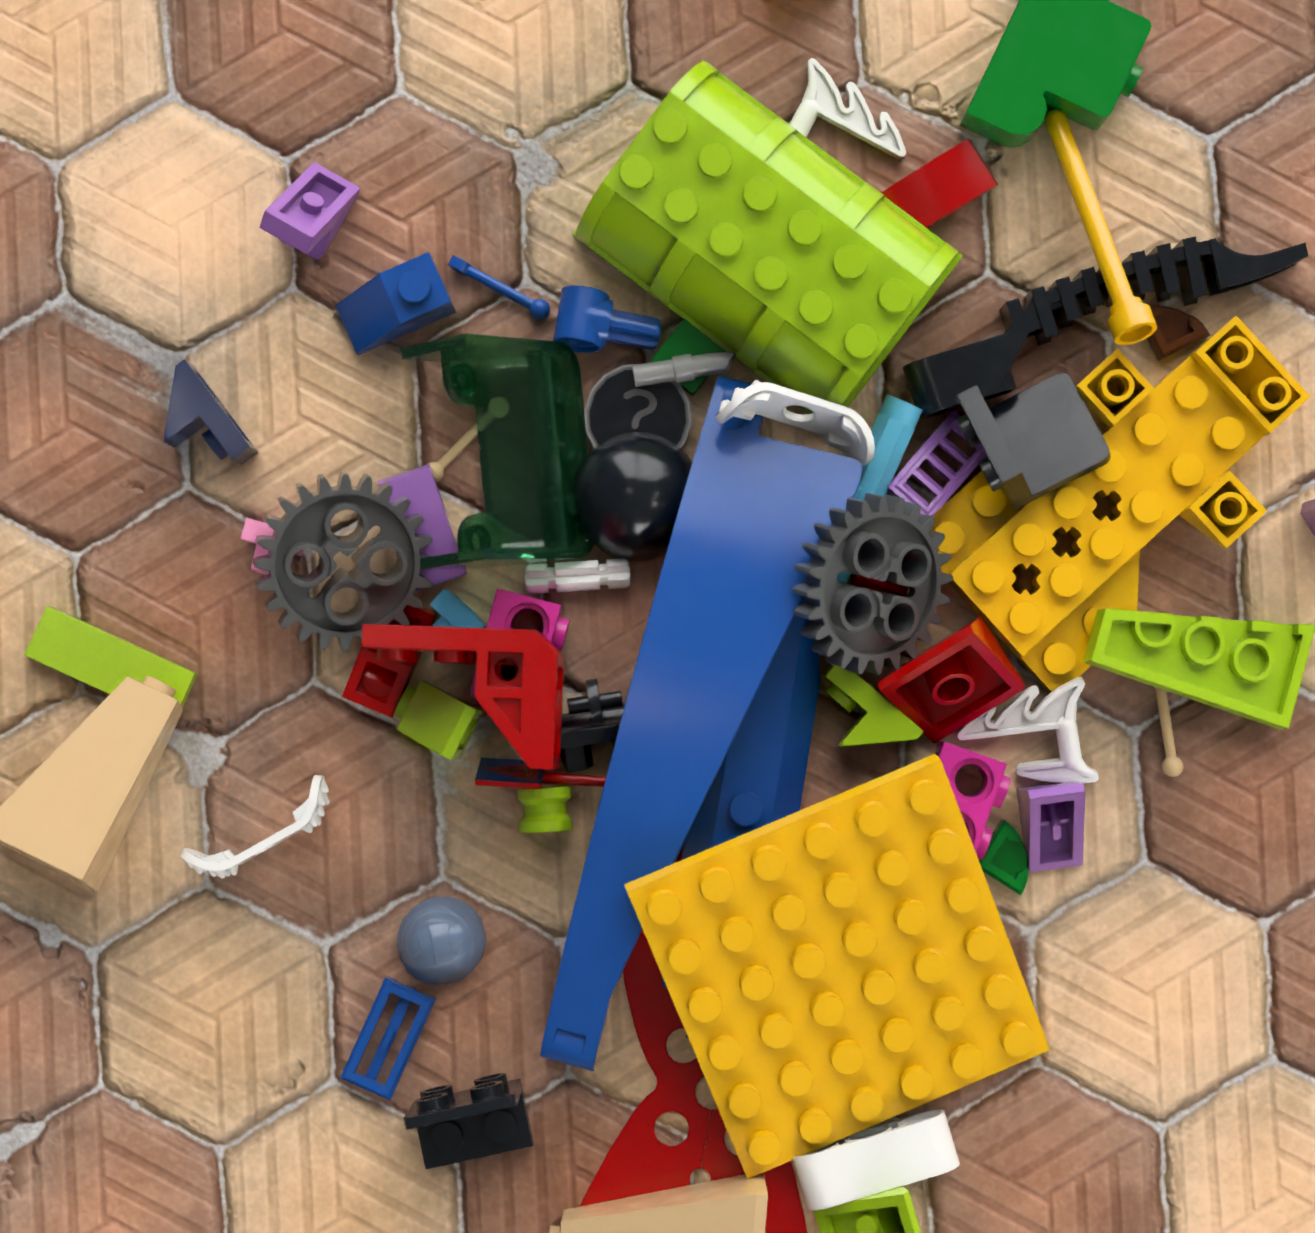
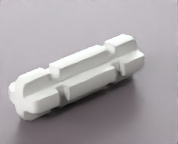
[524,558,631,594]

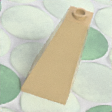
[0,676,183,892]
[549,1173,768,1233]

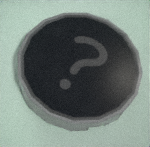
[584,363,692,449]

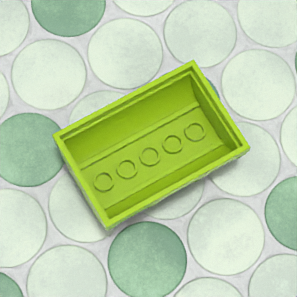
[572,60,963,414]

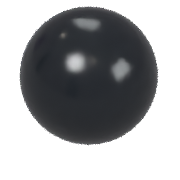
[573,432,692,562]

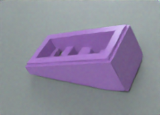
[886,410,986,516]

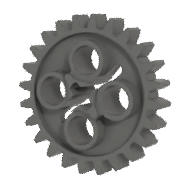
[253,471,435,652]
[792,493,953,675]

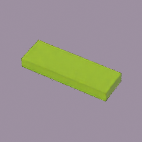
[24,606,198,708]

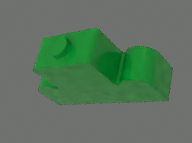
[959,0,1152,148]

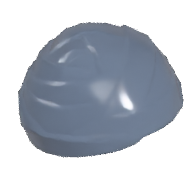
[397,896,487,985]

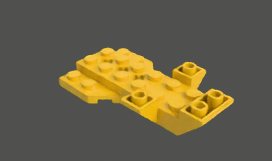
[931,316,1311,693]

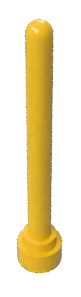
[1045,109,1157,345]

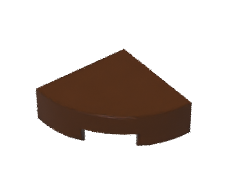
[1147,305,1210,361]

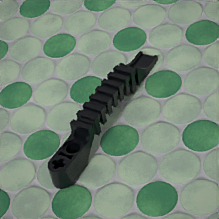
[903,237,1309,419]

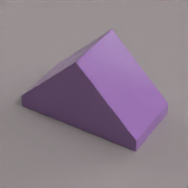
[1016,782,1085,873]

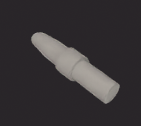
[632,352,736,387]

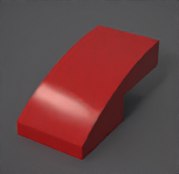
[881,139,998,229]
[342,605,438,718]

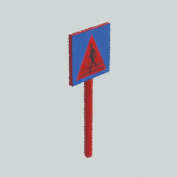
[475,757,606,789]

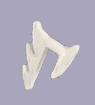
[789,58,906,162]
[958,677,1099,783]

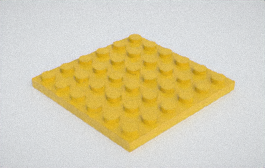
[624,754,1050,1179]

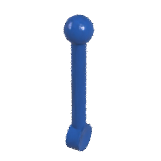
[448,255,550,320]

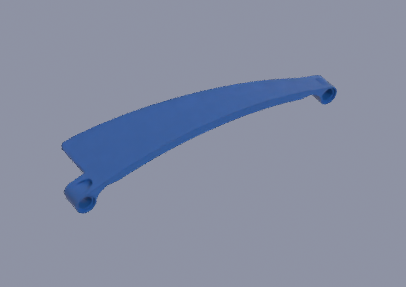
[540,376,863,1072]

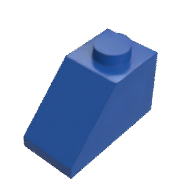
[335,252,456,356]

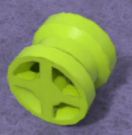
[517,786,573,833]

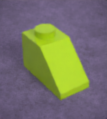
[394,680,484,760]

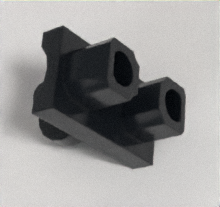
[560,678,625,772]

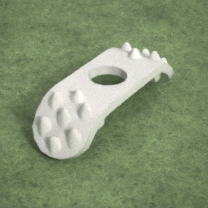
[715,380,875,466]
[180,775,330,878]

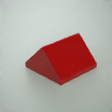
[877,615,1026,744]

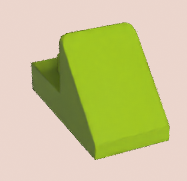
[822,665,924,747]
[814,1186,921,1233]

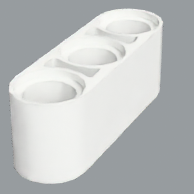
[793,1110,960,1210]

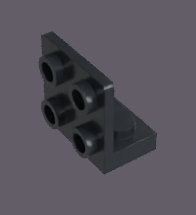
[404,1073,534,1169]

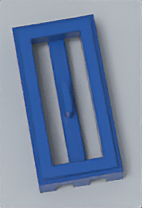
[340,976,436,1101]

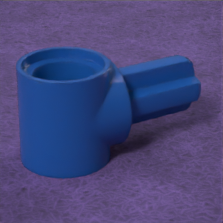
[553,285,661,353]

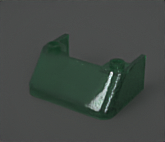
[401,333,594,569]

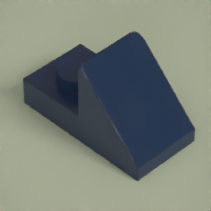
[164,359,258,465]

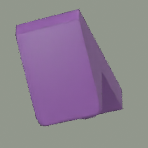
[259,162,361,259]

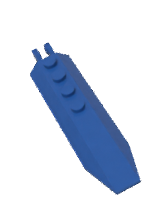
[661,598,820,1038]

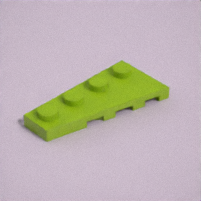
[1083,608,1315,729]

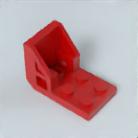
[362,624,564,770]

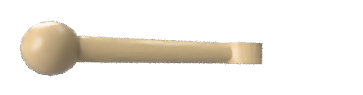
[428,397,509,483]
[1155,687,1183,777]

